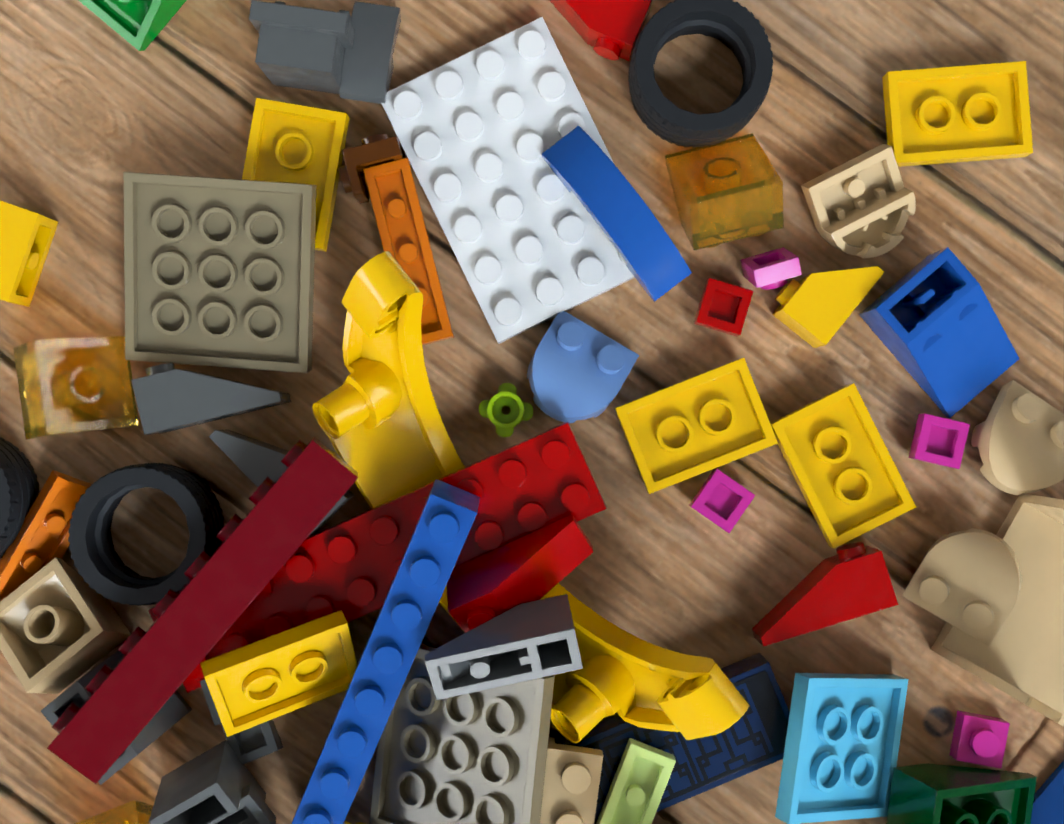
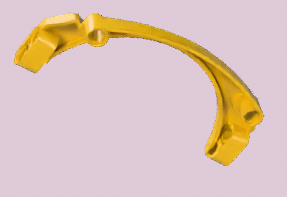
[312,251,749,743]

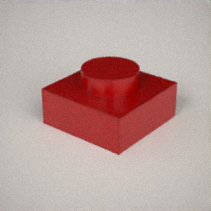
[694,278,754,336]

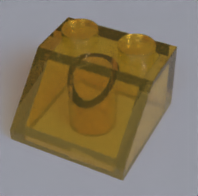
[665,133,784,250]
[13,336,139,440]

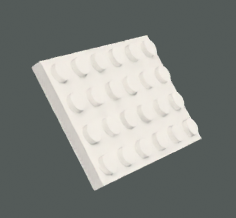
[381,17,635,344]

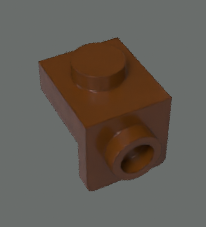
[338,134,404,204]

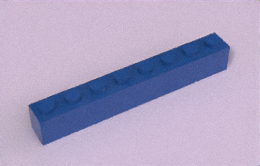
[291,479,480,824]

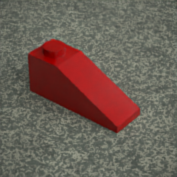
[549,0,652,61]
[447,514,594,633]
[752,542,898,647]

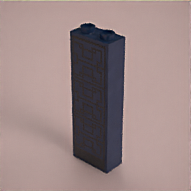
[555,653,790,824]

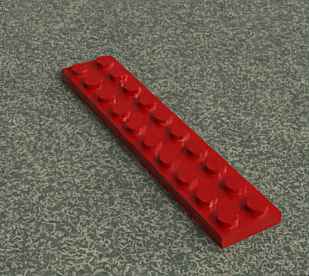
[148,421,607,693]

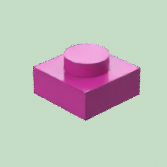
[740,247,802,290]
[908,413,970,469]
[689,468,756,533]
[949,710,1010,769]

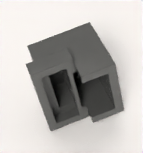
[249,0,355,95]
[149,740,276,824]

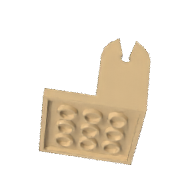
[930,494,1064,727]

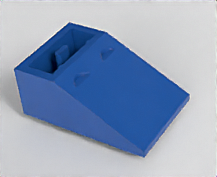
[859,247,1019,418]

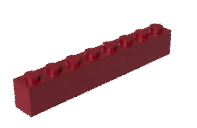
[47,436,358,784]

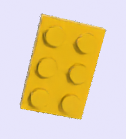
[882,61,1033,167]
[242,98,350,252]
[614,358,778,494]
[770,383,916,549]
[200,610,358,737]

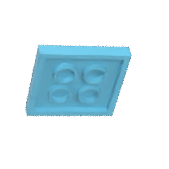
[775,673,909,824]

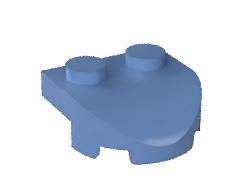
[527,311,639,423]

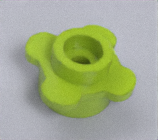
[479,383,533,437]

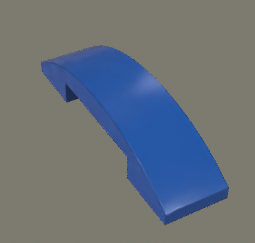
[542,125,692,302]

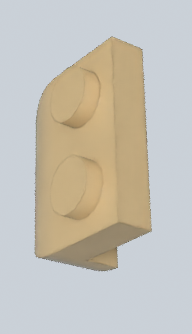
[801,144,916,258]
[971,380,1064,495]
[902,528,1022,646]
[540,737,603,824]

